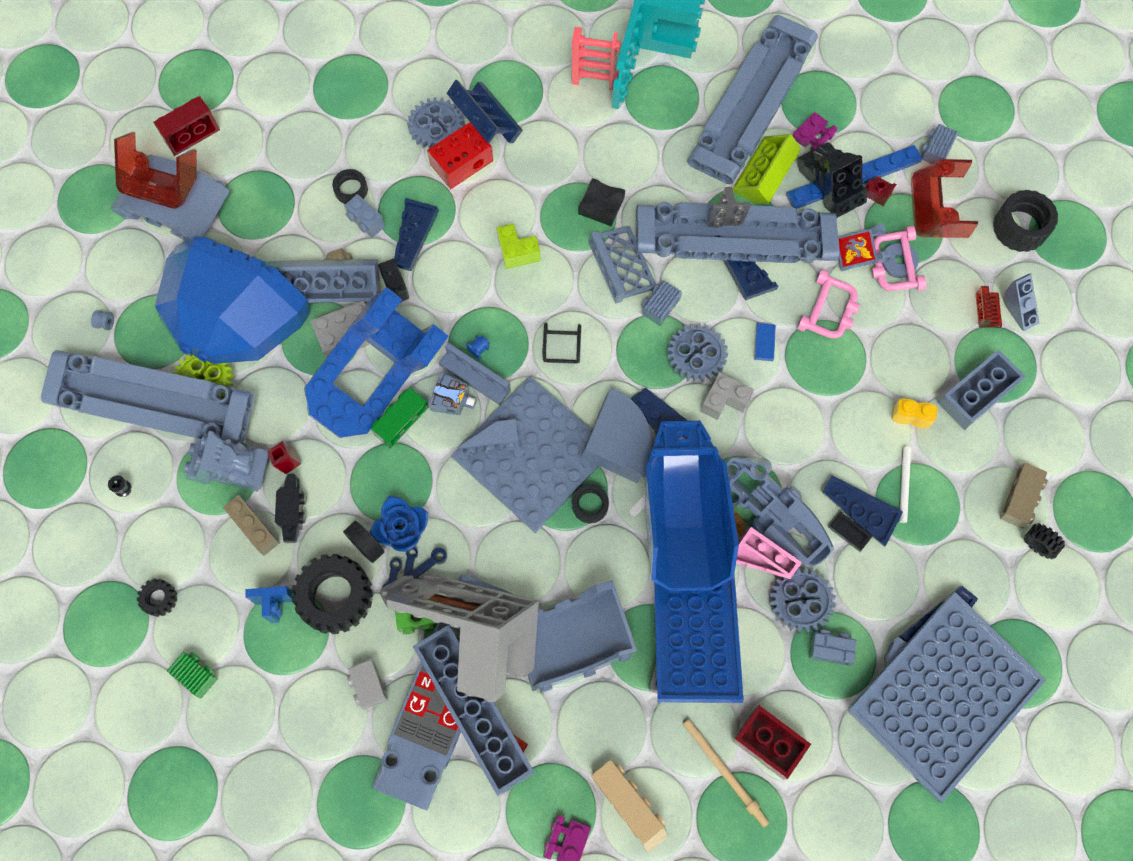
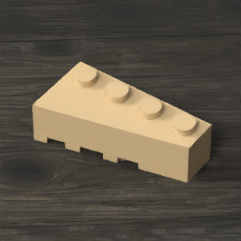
[591,760,667,853]

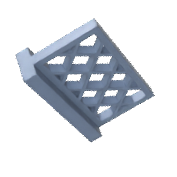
[588,226,657,304]

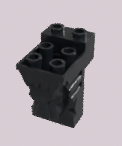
[798,142,867,218]

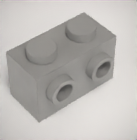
[347,660,388,710]

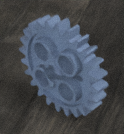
[407,97,465,148]
[667,323,728,383]
[770,568,836,634]

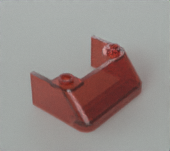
[114,132,197,209]
[911,159,978,238]

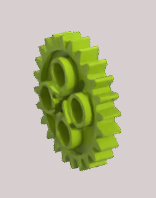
[172,354,234,399]

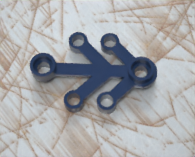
[380,547,447,594]

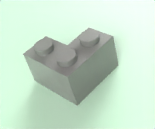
[701,373,754,420]

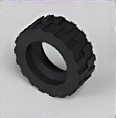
[343,520,385,563]

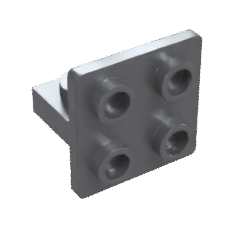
[707,186,751,228]

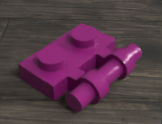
[792,112,838,151]
[543,815,591,861]

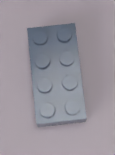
[938,349,1026,430]

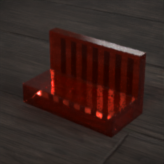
[975,286,1002,328]

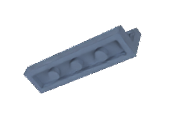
[439,343,511,405]

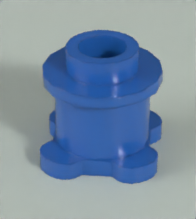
[465,335,490,360]

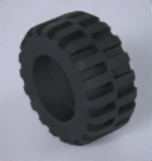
[292,554,373,634]

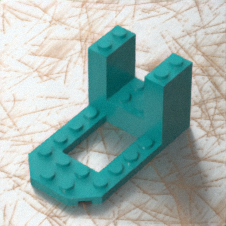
[612,0,705,109]

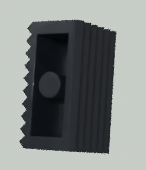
[378,259,409,302]

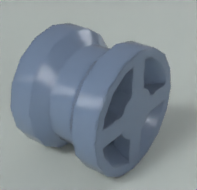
[91,310,114,330]

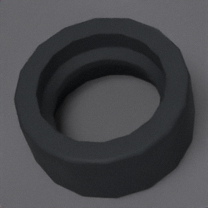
[332,169,368,204]
[572,484,609,524]

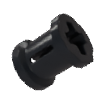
[108,475,132,497]

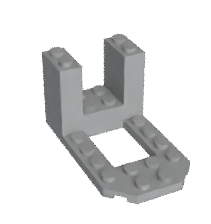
[381,574,539,702]

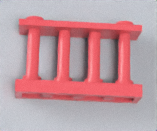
[572,27,620,90]

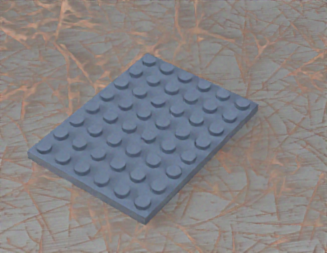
[847,592,1046,803]

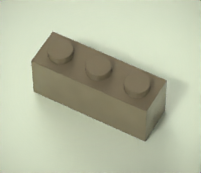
[1000,463,1048,528]
[223,495,280,556]

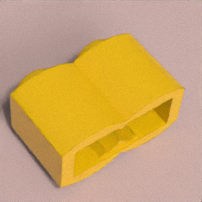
[892,399,938,428]

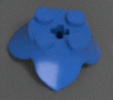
[370,496,428,552]

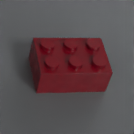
[153,95,220,157]
[732,705,811,780]

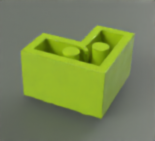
[496,224,541,269]

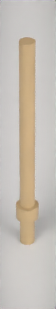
[683,719,770,828]

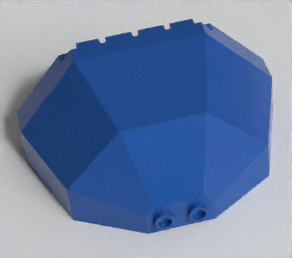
[155,236,310,364]

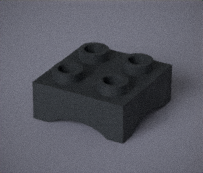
[578,178,625,226]

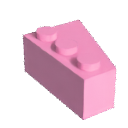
[736,527,802,579]

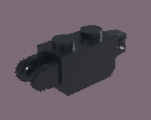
[275,473,307,543]

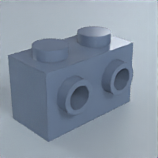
[344,194,385,238]

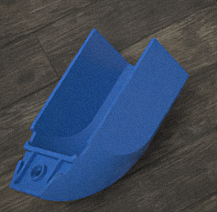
[645,420,739,591]

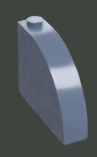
[581,387,652,483]

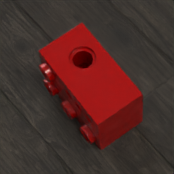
[427,122,493,190]

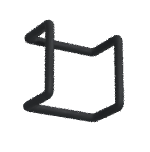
[542,323,581,364]

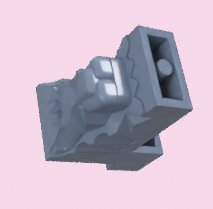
[183,431,268,492]

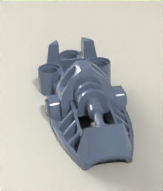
[726,457,834,567]

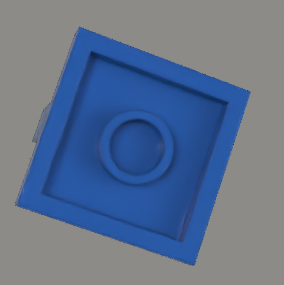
[245,586,294,623]

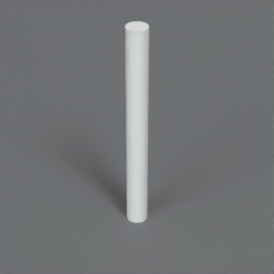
[899,447,911,523]

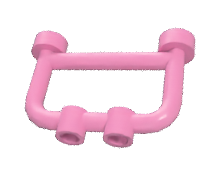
[872,226,926,291]
[797,269,860,339]

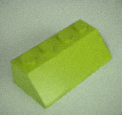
[733,134,801,204]

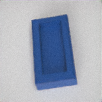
[754,323,776,361]

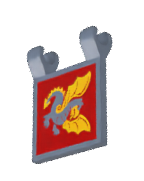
[838,224,891,271]

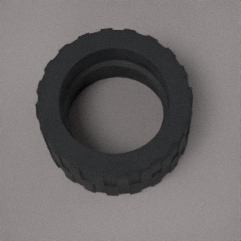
[993,190,1058,252]

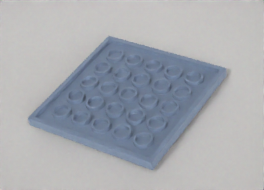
[451,377,599,533]

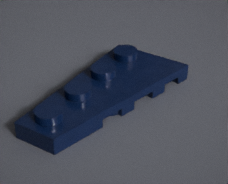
[394,198,439,271]
[715,235,779,301]

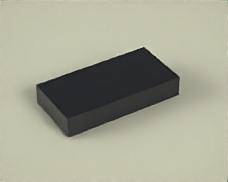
[828,512,873,552]

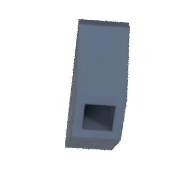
[1004,273,1040,331]

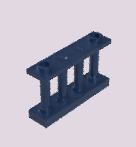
[446,80,523,143]

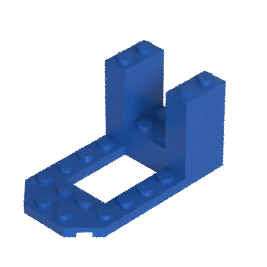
[304,287,449,438]

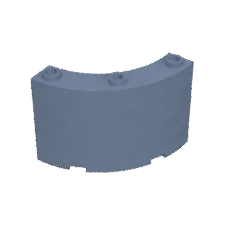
[110,154,230,241]
[527,580,637,693]

